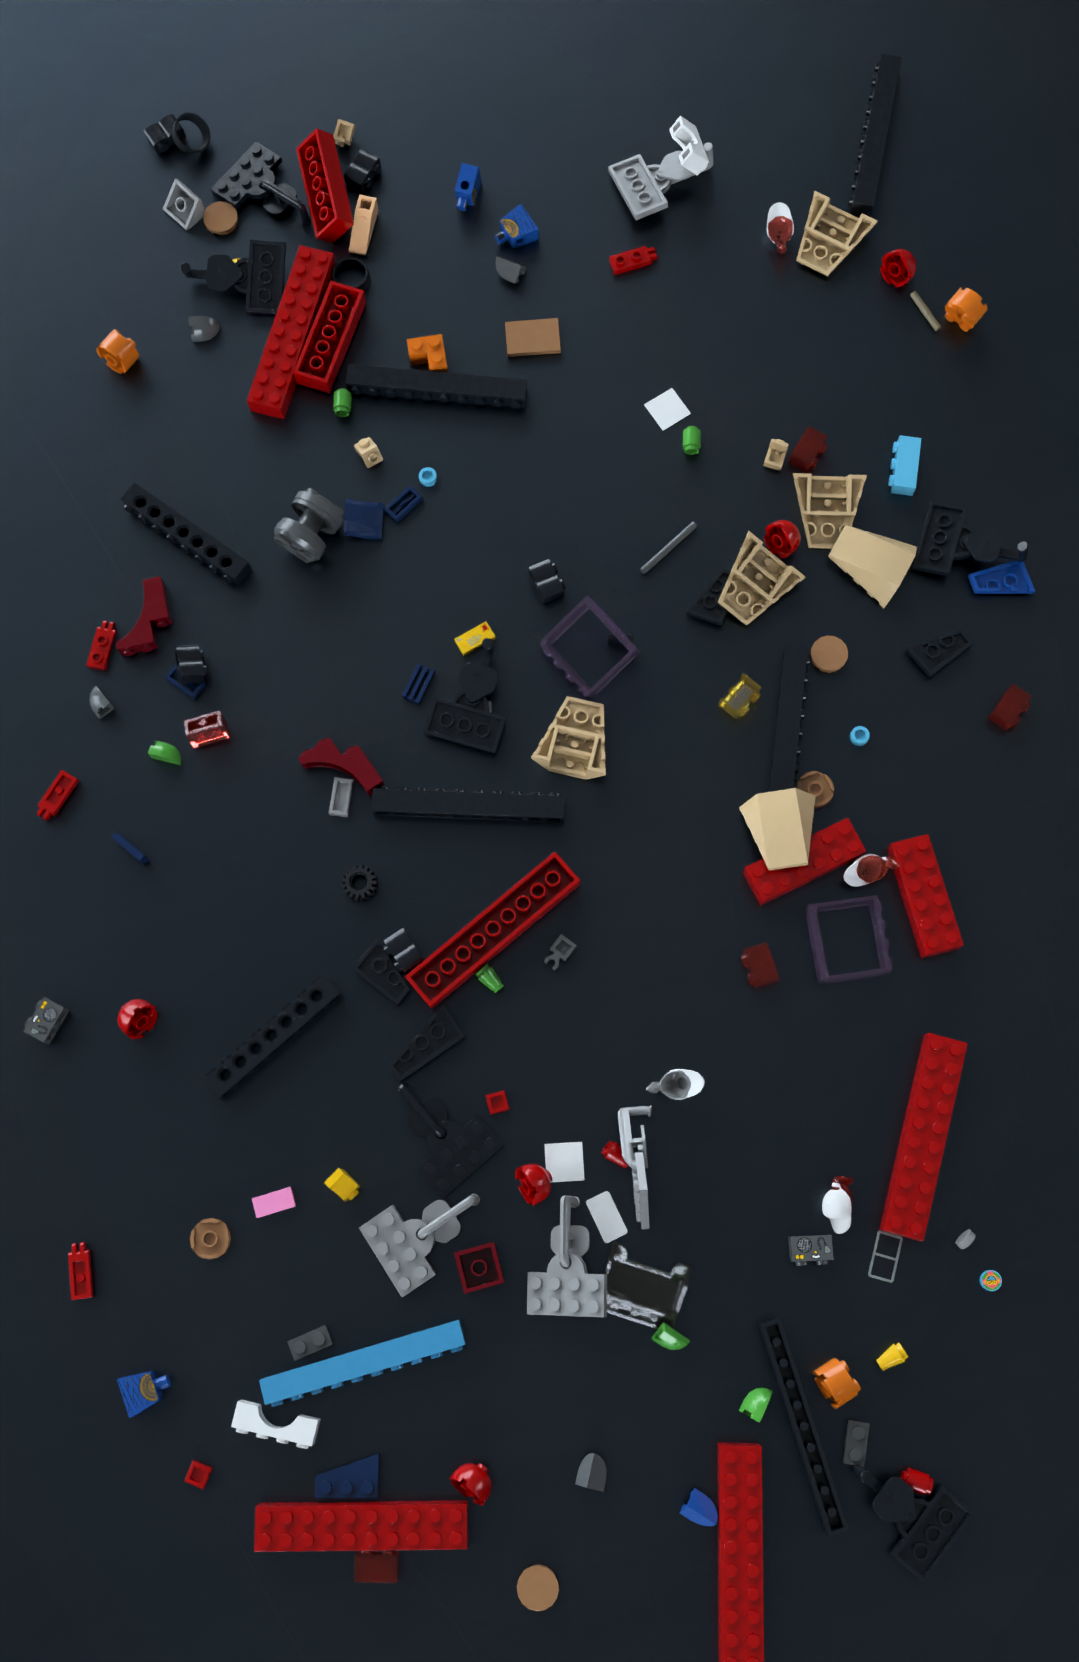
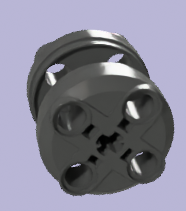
[274,488,344,563]

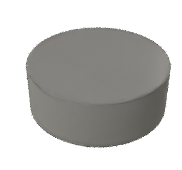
[955,1229,976,1249]

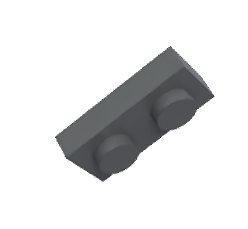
[287,1325,333,1361]
[842,1419,870,1467]

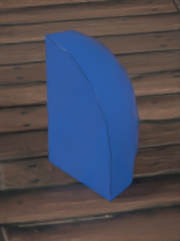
[679,1488,718,1526]

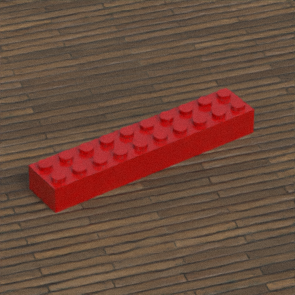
[247,245,336,419]
[405,852,580,1009]
[879,1032,968,1241]
[717,1442,764,1662]
[254,1500,468,1552]

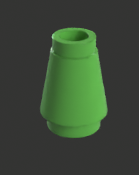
[476,964,504,993]

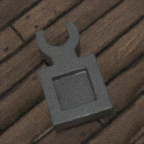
[544,934,577,971]

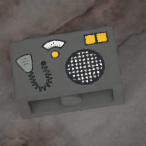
[23,997,70,1045]
[788,1235,834,1266]

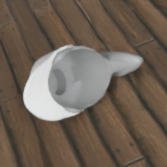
[646,1069,705,1100]

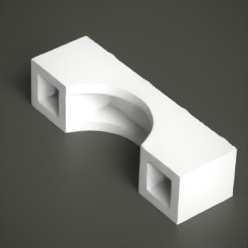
[669,116,709,176]
[231,1399,321,1449]

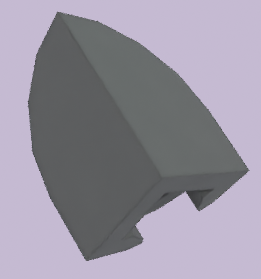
[495,256,527,283]
[189,316,221,342]
[89,686,115,720]
[575,1453,607,1492]

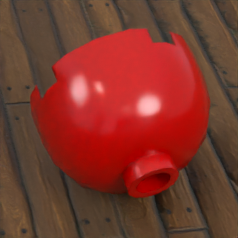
[880,249,917,287]
[764,520,801,558]
[117,999,158,1039]
[515,1164,552,1206]
[450,1463,492,1506]

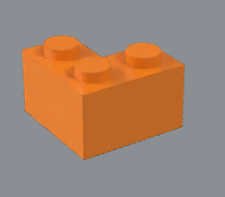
[407,334,448,372]

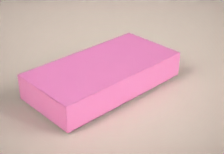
[252,1187,296,1218]

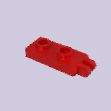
[609,246,658,275]
[86,621,117,671]
[37,770,79,821]
[68,1242,94,1300]

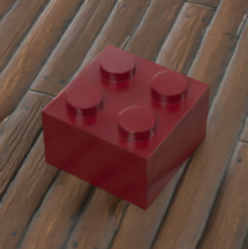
[454,1242,505,1294]

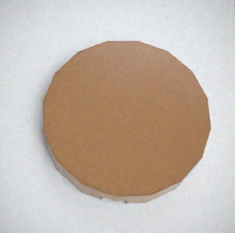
[203,201,239,235]
[810,635,848,673]
[797,771,834,809]
[190,1218,231,1260]
[517,1564,559,1611]

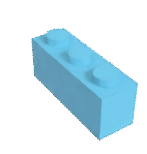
[888,435,922,496]

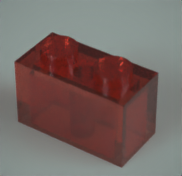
[788,426,828,473]
[988,684,1032,731]
[184,710,230,748]
[741,942,780,989]
[354,1550,400,1583]

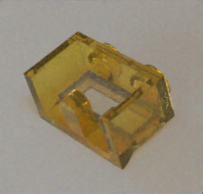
[718,673,761,719]

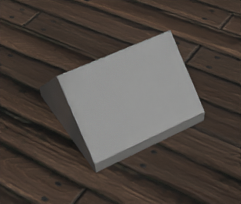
[163,178,205,230]

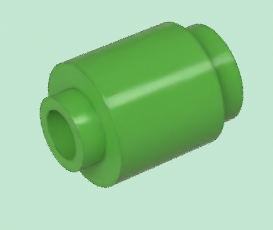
[333,388,352,417]
[683,426,701,455]

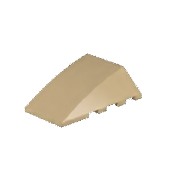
[796,191,878,276]
[793,473,867,549]
[828,525,917,609]
[718,531,806,625]
[531,696,606,780]
[739,788,816,871]

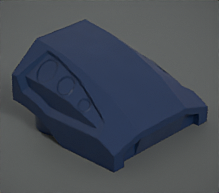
[344,498,385,539]

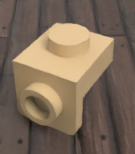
[333,119,356,147]
[354,437,383,468]
[763,439,789,471]

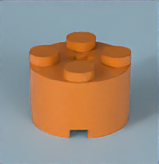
[945,288,988,332]
[96,329,139,374]
[812,1358,861,1409]

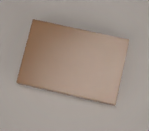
[505,318,561,357]

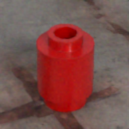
[901,1467,934,1495]

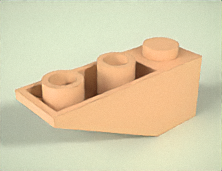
[349,195,379,256]

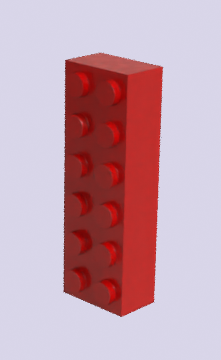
[296,128,354,244]
[293,281,366,393]
[743,818,866,906]
[887,834,964,959]

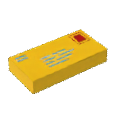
[454,621,496,656]

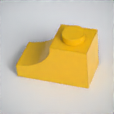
[324,1168,360,1201]

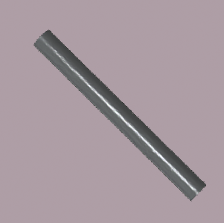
[640,521,697,574]

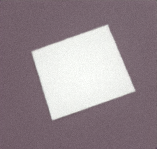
[644,388,691,430]
[544,1142,585,1182]

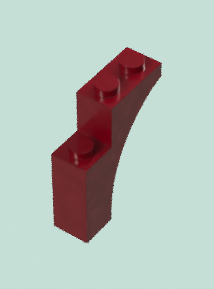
[116,576,172,656]
[298,737,385,796]

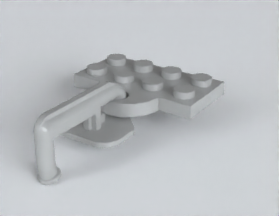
[608,142,714,220]
[618,1105,652,1229]
[359,1194,480,1297]
[527,1195,607,1317]

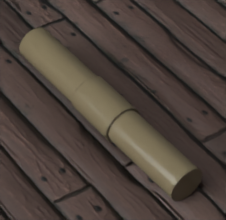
[910,291,941,332]

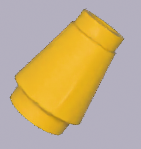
[876,1343,909,1371]

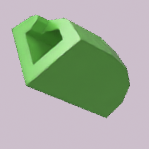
[148,740,182,765]
[652,1322,690,1350]
[739,1388,772,1423]

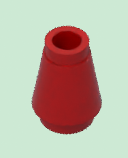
[601,1140,628,1169]

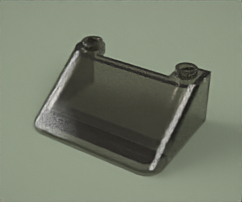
[603,1241,692,1329]

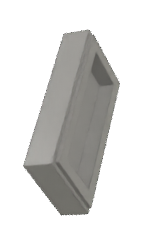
[328,777,354,817]

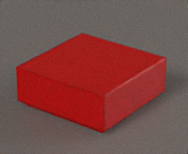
[485,1090,510,1115]
[184,1460,213,1489]

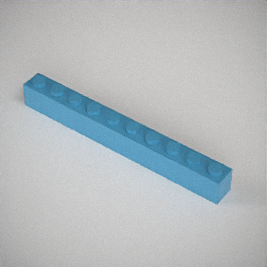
[259,1319,467,1407]

